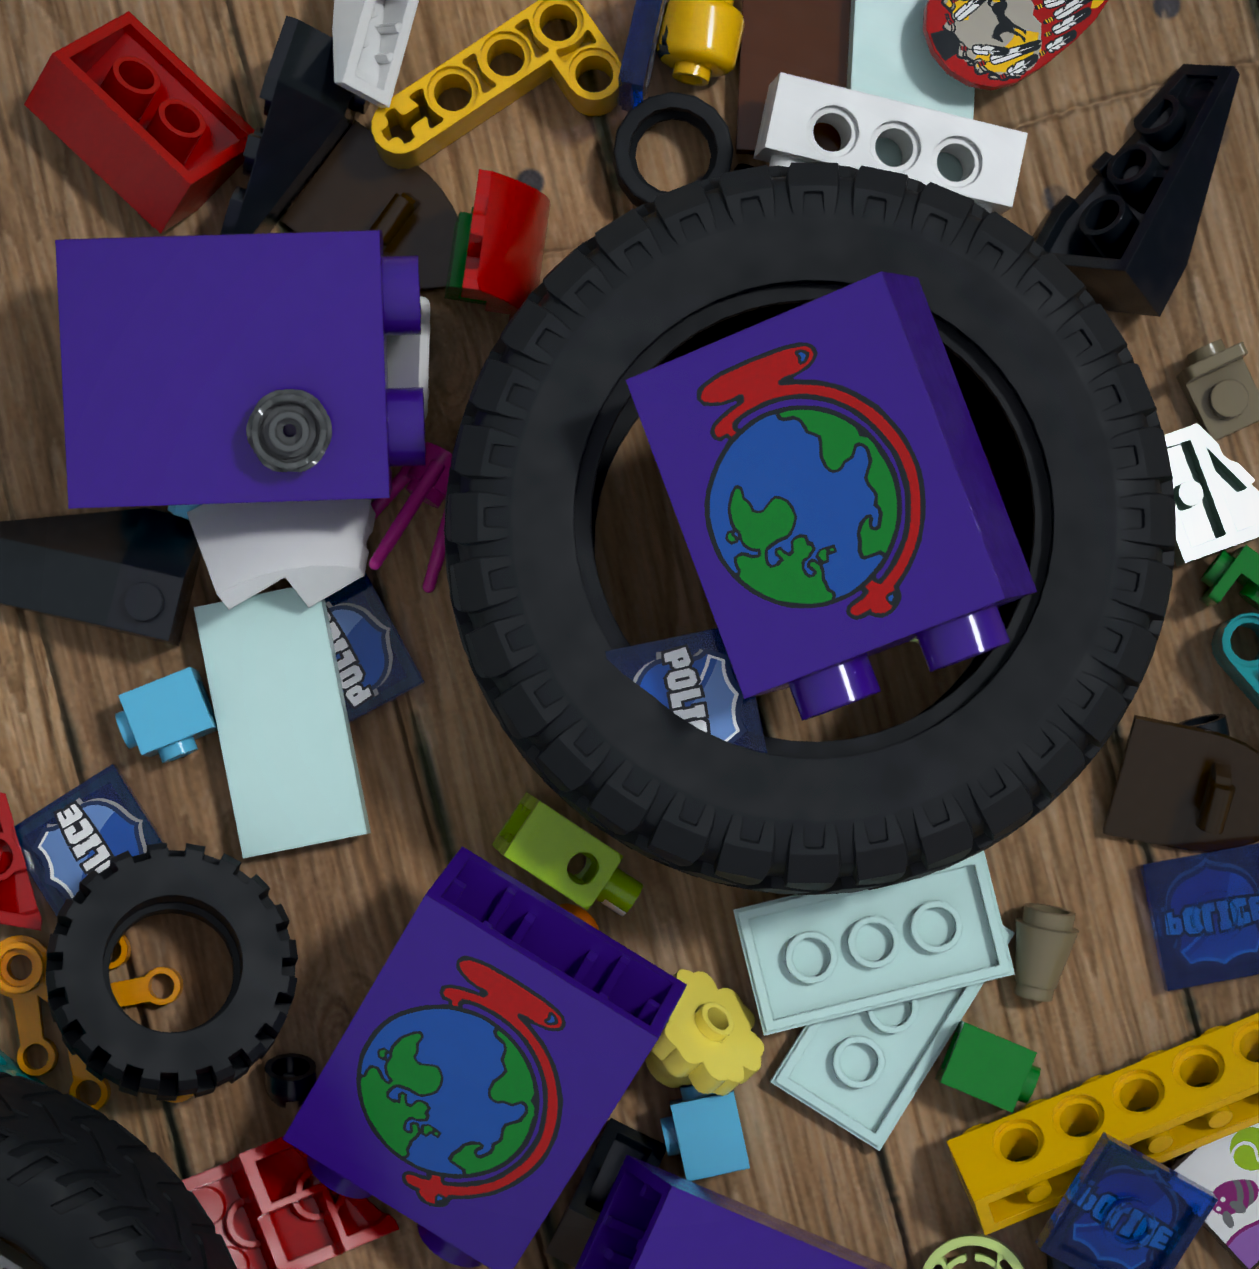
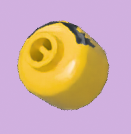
[656,0,745,86]

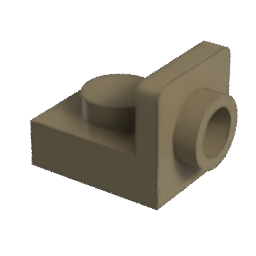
[1176,339,1259,441]

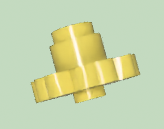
[645,969,764,1096]

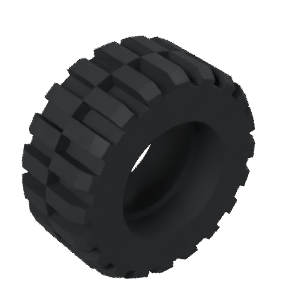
[46,842,298,1101]

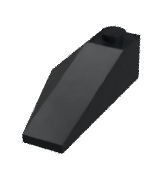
[220,16,370,235]
[1035,64,1240,317]
[0,508,202,646]

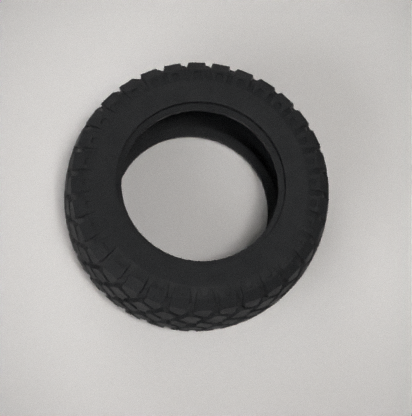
[444,162,1176,895]

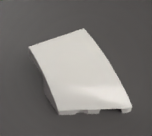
[187,499,376,610]

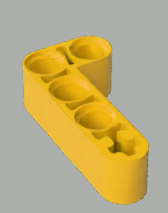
[371,0,622,169]

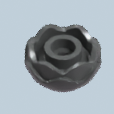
[246,389,332,472]

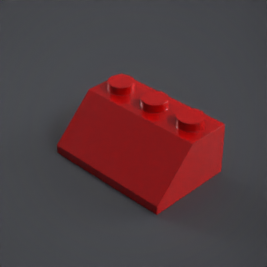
[24,11,255,234]

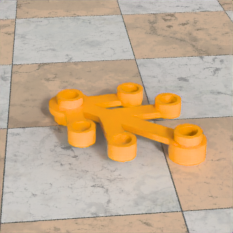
[0,934,194,1110]

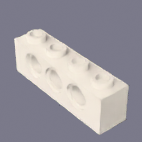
[753,72,1028,215]

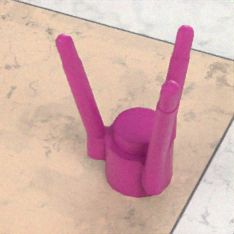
[369,442,452,593]

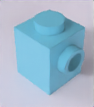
[115,667,218,763]
[660,1085,750,1181]

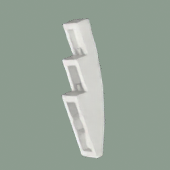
[332,0,419,108]

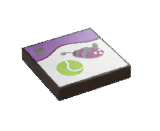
[1160,1123,1259,1269]

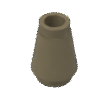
[1014,903,1079,1002]

